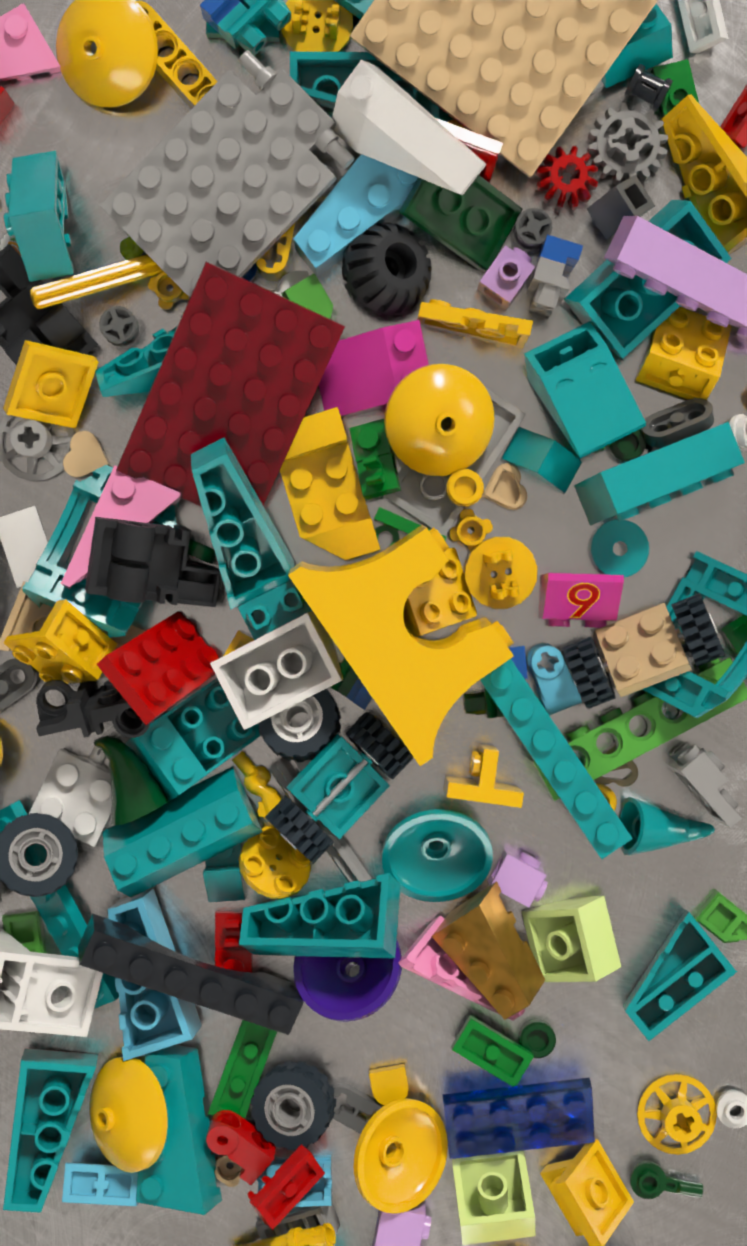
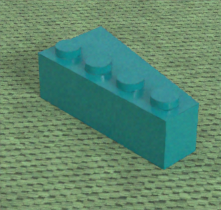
[239,873,401,958]

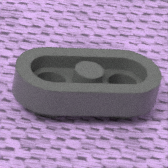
[642,398,714,448]
[0,658,37,712]

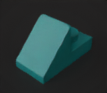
[203,843,246,902]

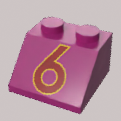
[539,573,624,628]

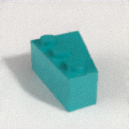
[4,150,74,282]
[623,910,737,1041]

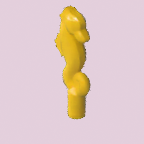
[232,751,281,820]

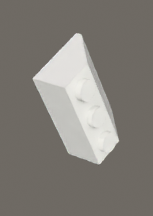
[210,611,343,730]

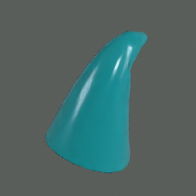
[619,797,715,855]

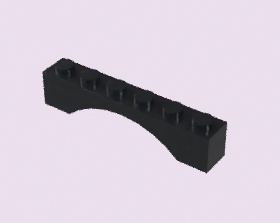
[78,914,304,1035]

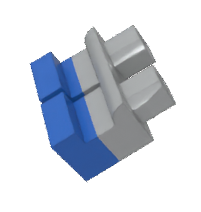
[528,234,583,316]

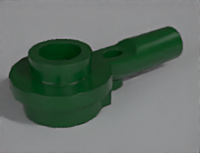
[630,1161,703,1199]

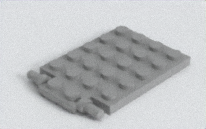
[99,50,355,297]

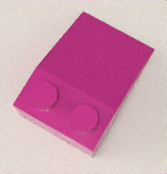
[319,320,429,418]

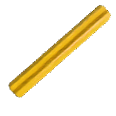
[30,254,164,309]

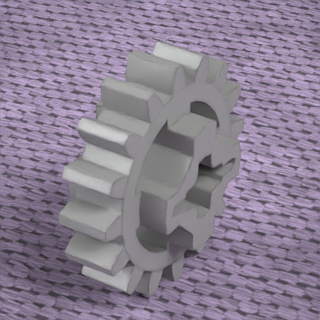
[587,102,668,185]

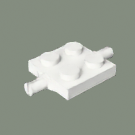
[29,738,112,847]

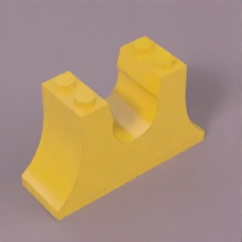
[288,525,514,766]

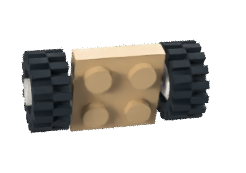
[563,593,725,709]

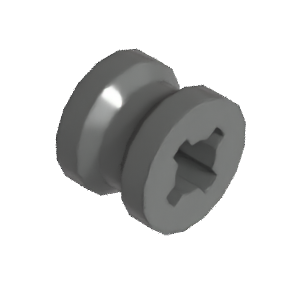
[513,208,552,251]
[99,306,140,348]

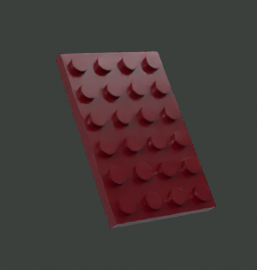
[116,261,345,507]

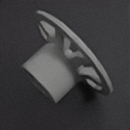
[0,414,75,481]

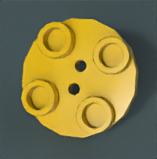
[282,0,353,52]
[465,536,537,609]
[238,827,311,899]

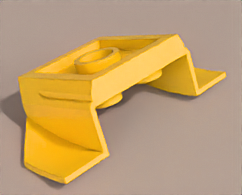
[280,407,381,560]

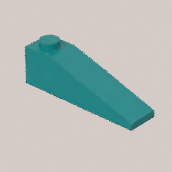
[95,316,182,397]

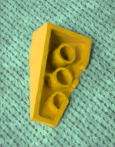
[661,95,747,254]

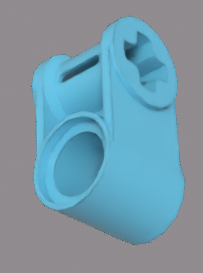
[526,643,582,716]

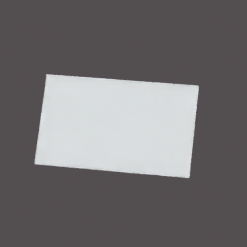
[0,506,48,588]

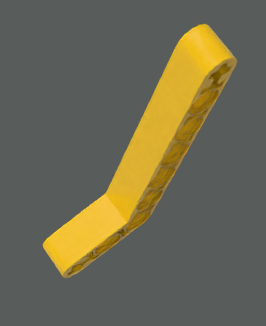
[136,0,300,281]

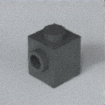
[587,175,655,240]

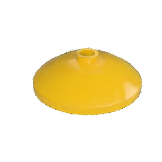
[56,0,158,107]
[384,364,495,476]
[89,1057,168,1173]
[353,1098,448,1214]

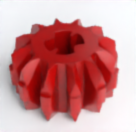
[536,146,598,210]

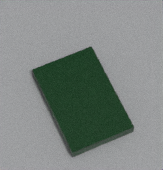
[399,175,523,272]

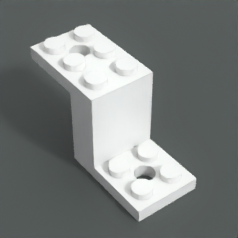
[0,927,103,1037]

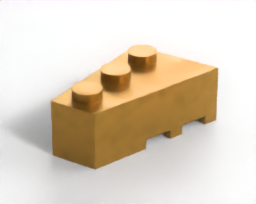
[431,881,545,1020]

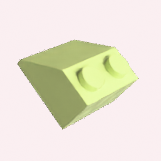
[521,896,621,982]
[451,1147,536,1245]

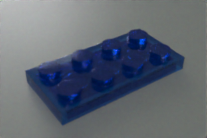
[442,1077,595,1159]

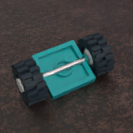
[265,712,414,864]

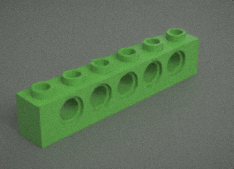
[531,657,747,801]

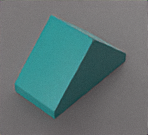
[501,427,582,494]

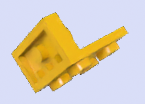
[635,307,732,400]
[403,547,477,637]
[3,599,117,684]

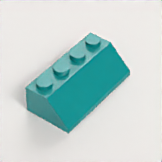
[564,200,732,359]
[103,766,263,898]

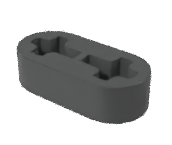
[332,1082,384,1134]

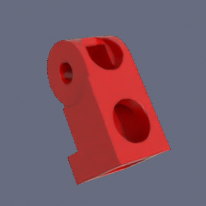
[206,1110,276,1185]

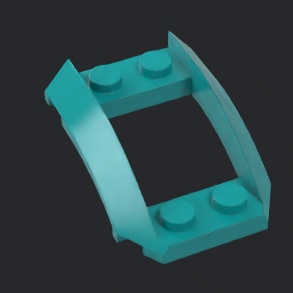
[22,465,178,638]
[642,551,747,718]

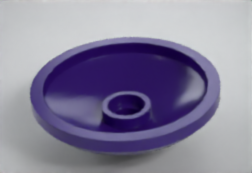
[293,941,402,1022]

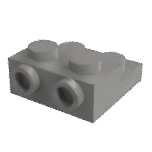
[667,741,742,828]

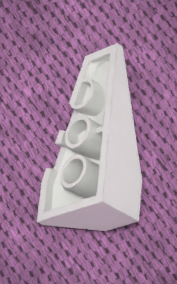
[332,60,487,195]

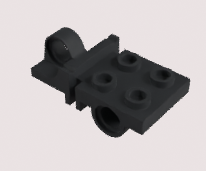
[0,244,98,366]
[85,517,221,607]
[36,680,151,738]

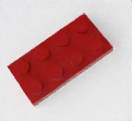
[96,611,219,725]

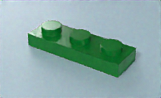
[208,1020,277,1119]

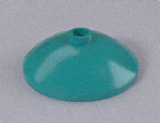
[382,809,493,902]

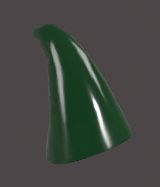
[93,736,168,825]

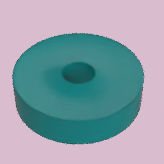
[589,520,649,578]

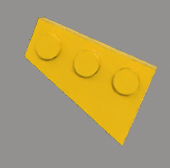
[417,299,533,349]

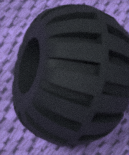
[342,222,432,316]

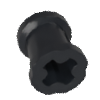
[624,64,673,111]

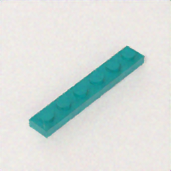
[480,659,633,859]
[0,800,119,1009]

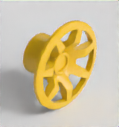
[637,1074,717,1155]

